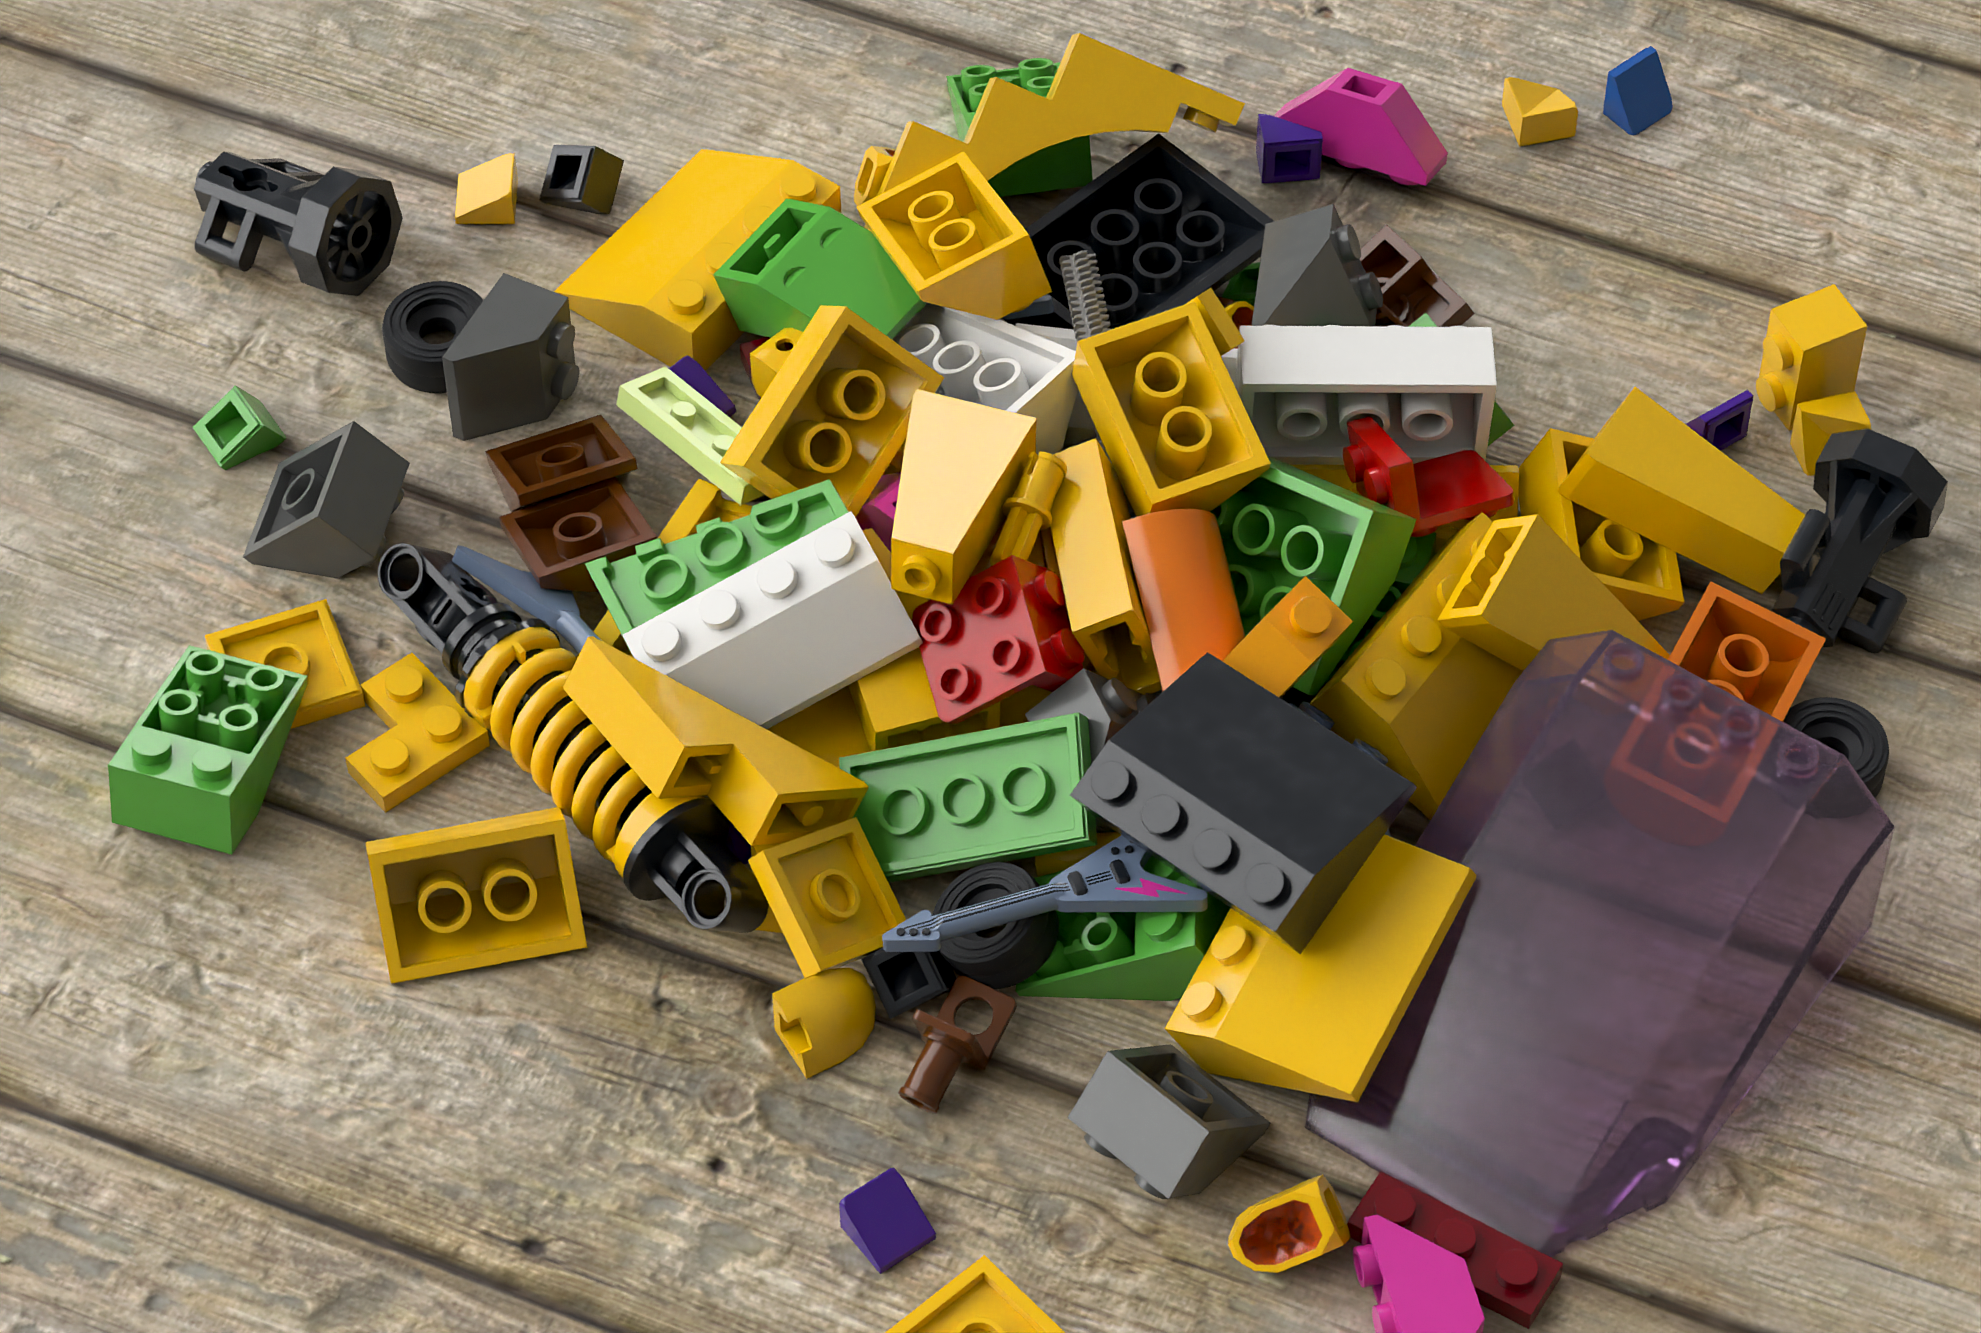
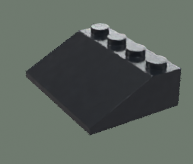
[1002,133,1275,330]
[1070,652,1417,954]

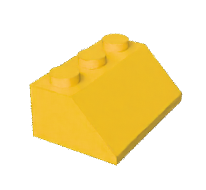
[856,151,1052,320]
[1072,301,1271,517]
[720,305,944,517]
[1518,428,1684,621]
[365,807,587,984]

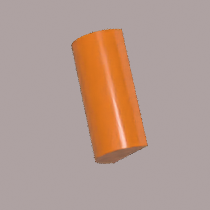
[1123,508,1246,691]
[1605,581,1826,847]

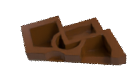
[1360,224,1475,327]

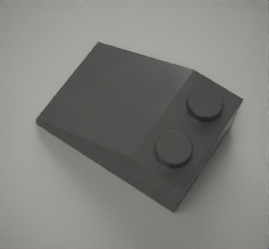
[1252,204,1383,326]

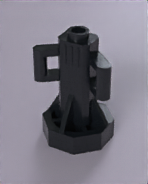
[194,151,403,296]
[1772,429,1948,653]

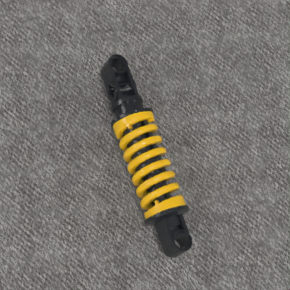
[378,543,769,933]

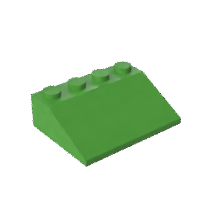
[1210,455,1417,696]

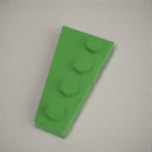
[585,479,849,654]

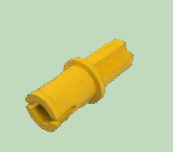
[990,451,1067,566]

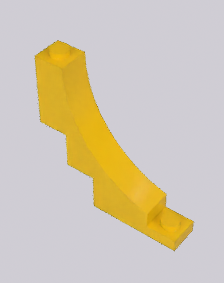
[864,33,1245,231]

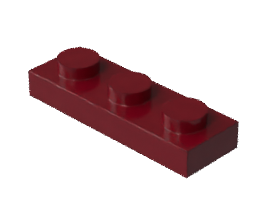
[1347,1171,1563,1329]

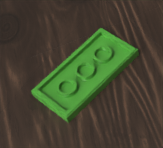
[839,712,1097,883]

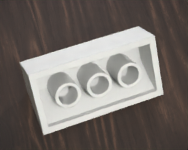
[892,303,1078,455]
[1236,325,1497,465]
[623,511,923,729]

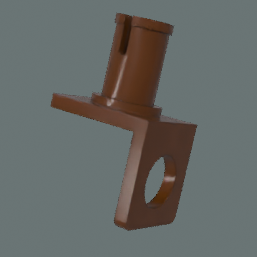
[898,975,1017,1114]

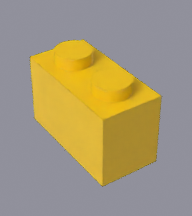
[1756,284,1867,431]

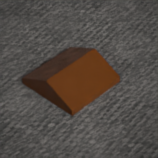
[485,415,638,511]
[499,477,657,593]

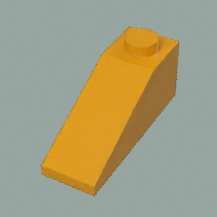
[1222,576,1353,699]

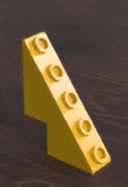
[563,636,869,846]

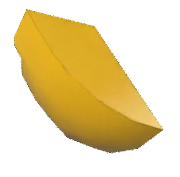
[772,968,876,1079]

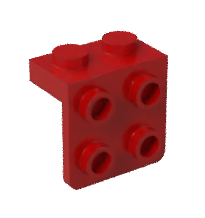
[1343,416,1515,537]
[912,555,1085,724]

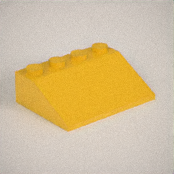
[554,149,841,371]
[1310,512,1567,839]
[1164,834,1477,1102]

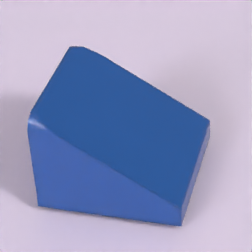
[1603,46,1673,136]

